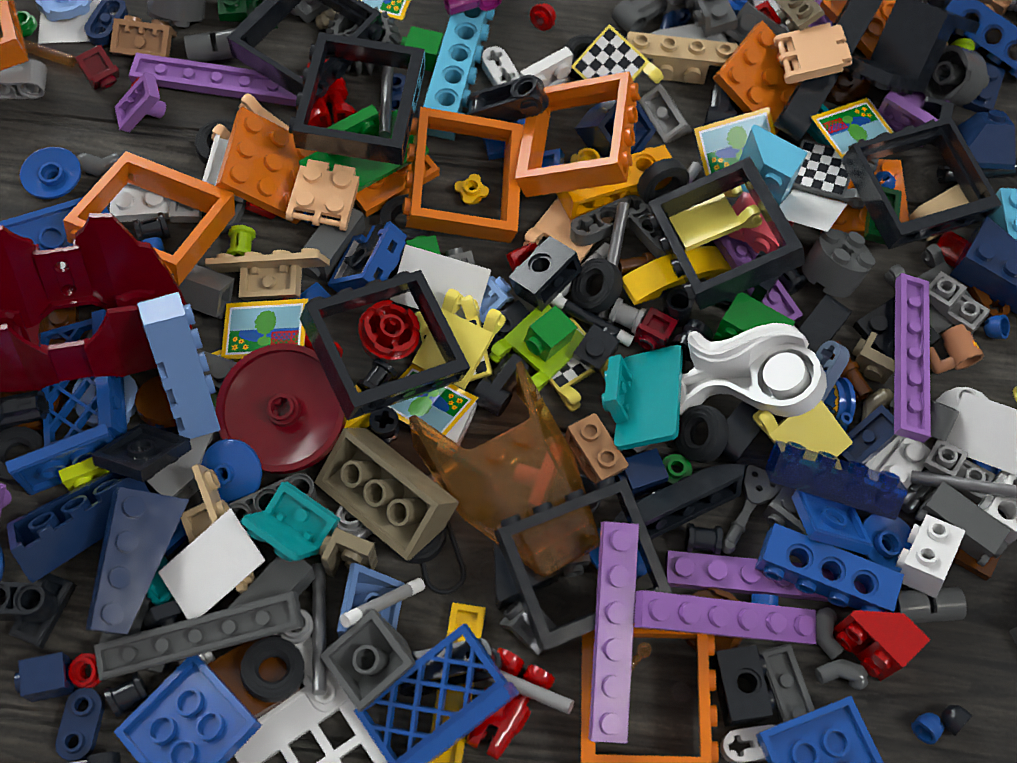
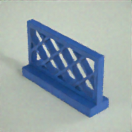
[41,309,127,447]
[353,623,520,763]

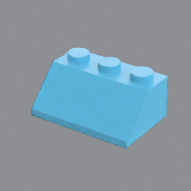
[738,124,808,206]

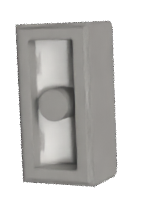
[638,83,693,143]

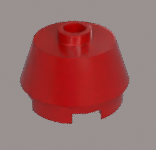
[358,300,420,362]

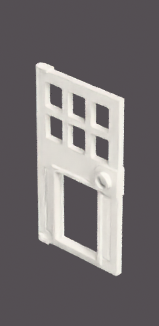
[177,627,388,763]

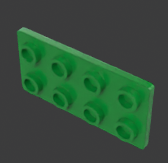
[299,104,429,192]

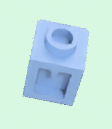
[479,276,514,323]

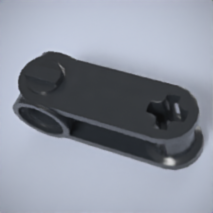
[466,75,550,122]
[399,638,502,697]

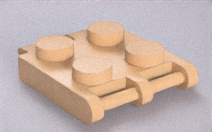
[773,22,852,84]
[285,159,360,231]

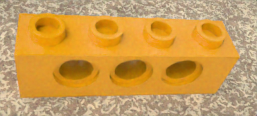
[556,145,672,220]

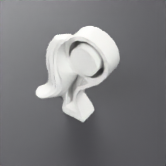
[680,323,827,417]

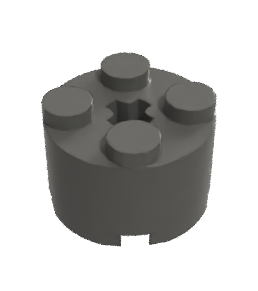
[147,0,206,27]
[922,45,989,107]
[802,228,876,298]

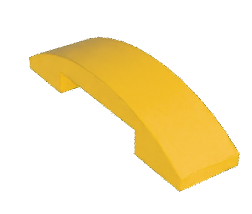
[622,246,732,305]

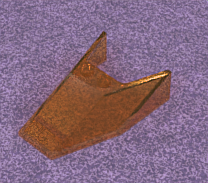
[409,361,600,578]

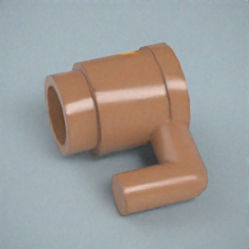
[930,324,984,374]

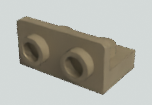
[319,528,378,578]

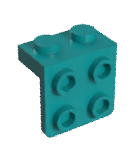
[240,481,341,562]

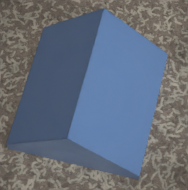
[337,563,405,638]

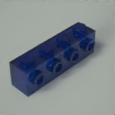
[765,440,908,521]

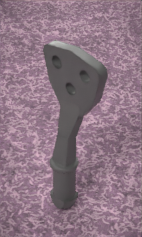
[721,465,783,554]

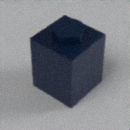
[615,448,669,498]
[14,652,74,702]

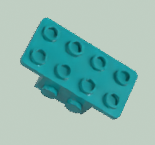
[601,345,683,451]

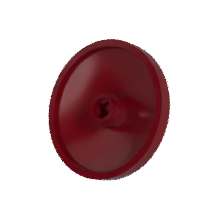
[216,343,347,474]

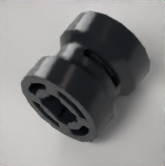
[671,319,713,362]

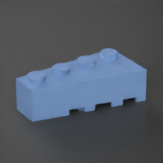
[137,292,221,439]

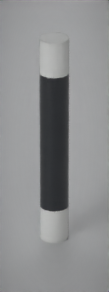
[550,295,634,347]

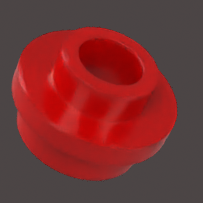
[530,3,556,31]
[69,653,101,688]

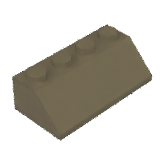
[314,428,459,560]

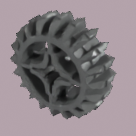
[326,7,400,76]

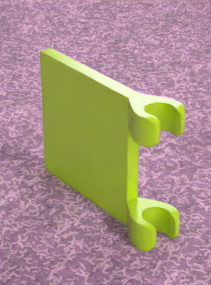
[489,305,585,396]

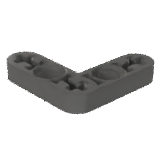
[570,195,681,259]

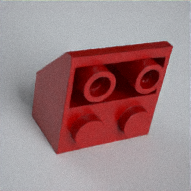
[833,610,930,681]

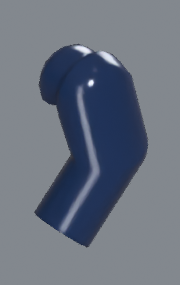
[659,8,691,30]

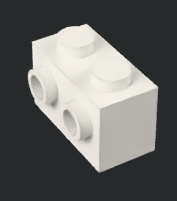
[896,514,965,598]

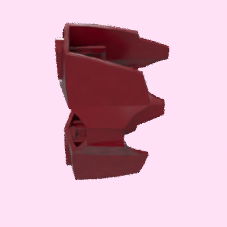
[0,213,193,392]

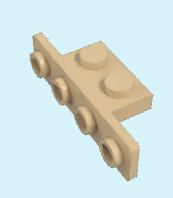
[627,32,738,84]
[205,248,330,301]
[181,464,255,593]

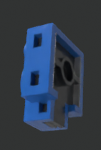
[328,221,407,293]

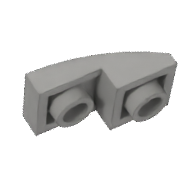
[929,271,990,334]
[923,439,996,504]

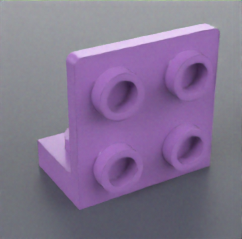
[878,90,938,148]

